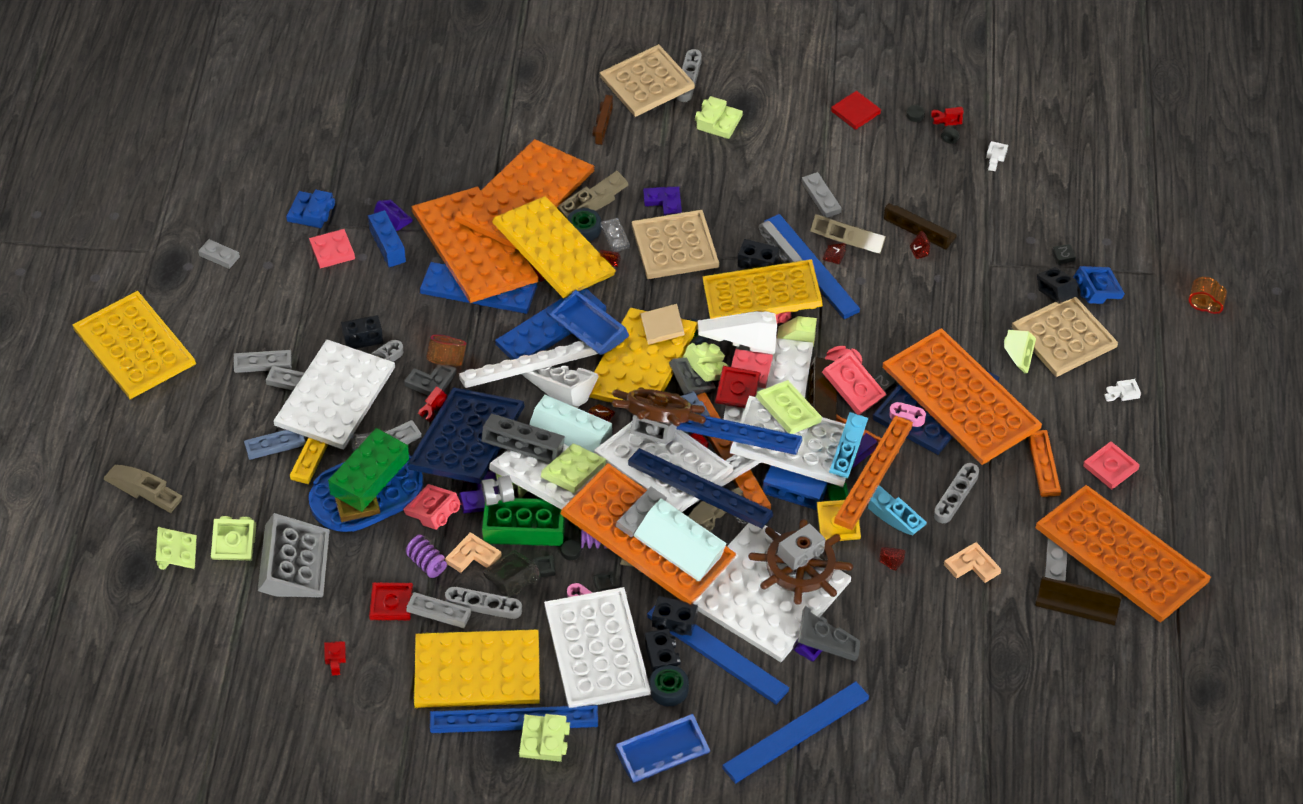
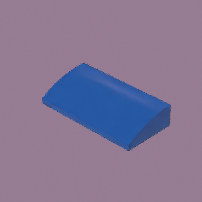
[549,290,629,355]
[615,714,710,783]

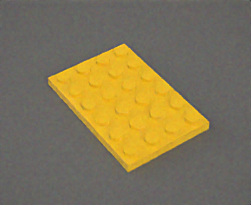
[492,196,616,298]
[702,259,823,319]
[73,291,196,399]
[589,308,698,403]
[414,630,540,708]

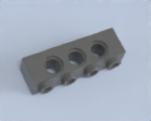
[481,413,565,463]

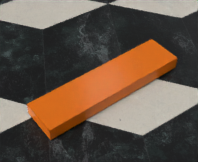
[1028,430,1061,497]

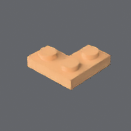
[445,533,502,573]
[944,542,1001,583]

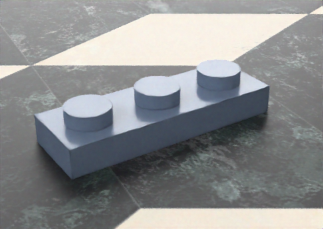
[244,430,305,460]

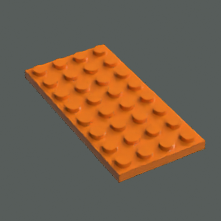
[455,139,594,249]
[412,186,538,303]
[883,328,1042,465]
[561,463,736,604]
[1035,485,1211,623]

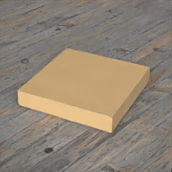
[640,304,685,345]

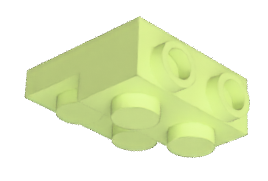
[695,96,743,139]
[682,342,728,382]
[211,516,256,561]
[519,714,570,762]

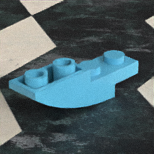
[829,412,868,478]
[868,485,927,535]

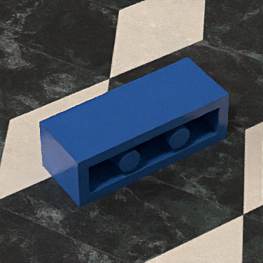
[368,210,406,267]
[763,465,827,510]

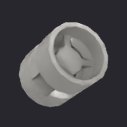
[481,475,514,506]

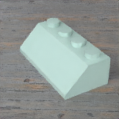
[529,395,612,453]
[634,498,727,582]

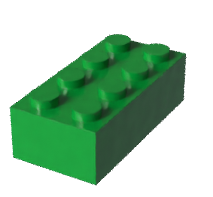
[328,428,409,512]
[482,498,565,546]

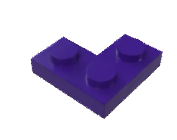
[643,187,682,216]
[459,471,499,513]

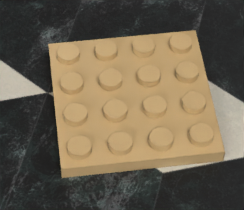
[600,44,695,117]
[632,210,719,279]
[1012,297,1118,377]

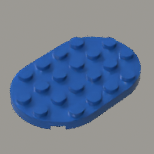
[309,455,423,532]

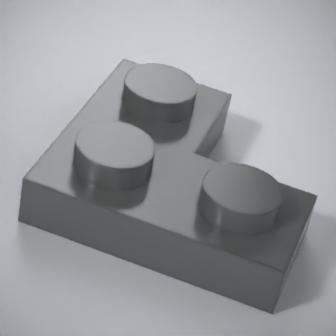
[669,357,716,395]
[404,362,457,396]

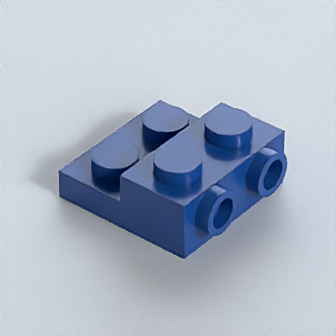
[286,190,335,228]
[1073,266,1125,304]

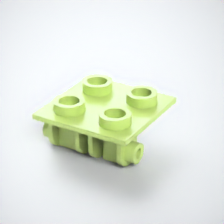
[155,527,197,569]

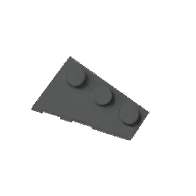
[798,606,860,661]

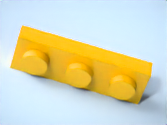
[290,437,328,484]

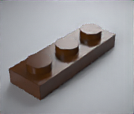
[592,95,613,145]

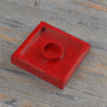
[831,90,881,130]
[715,366,761,408]
[369,583,413,620]

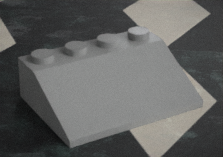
[258,513,329,597]

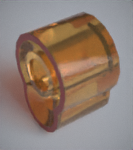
[1189,277,1227,314]
[426,335,466,366]

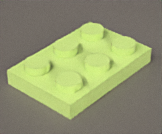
[756,380,822,434]
[541,443,606,493]

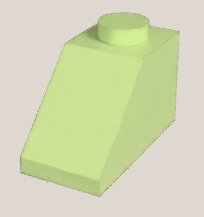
[777,316,817,347]
[1004,330,1036,373]

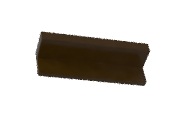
[884,203,957,250]
[809,357,837,421]
[1035,577,1122,626]

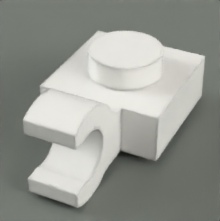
[986,141,1008,171]
[1104,379,1141,401]

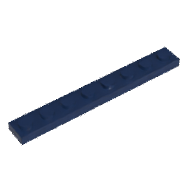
[628,448,773,529]

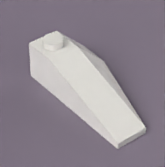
[697,311,777,354]
[522,366,598,408]

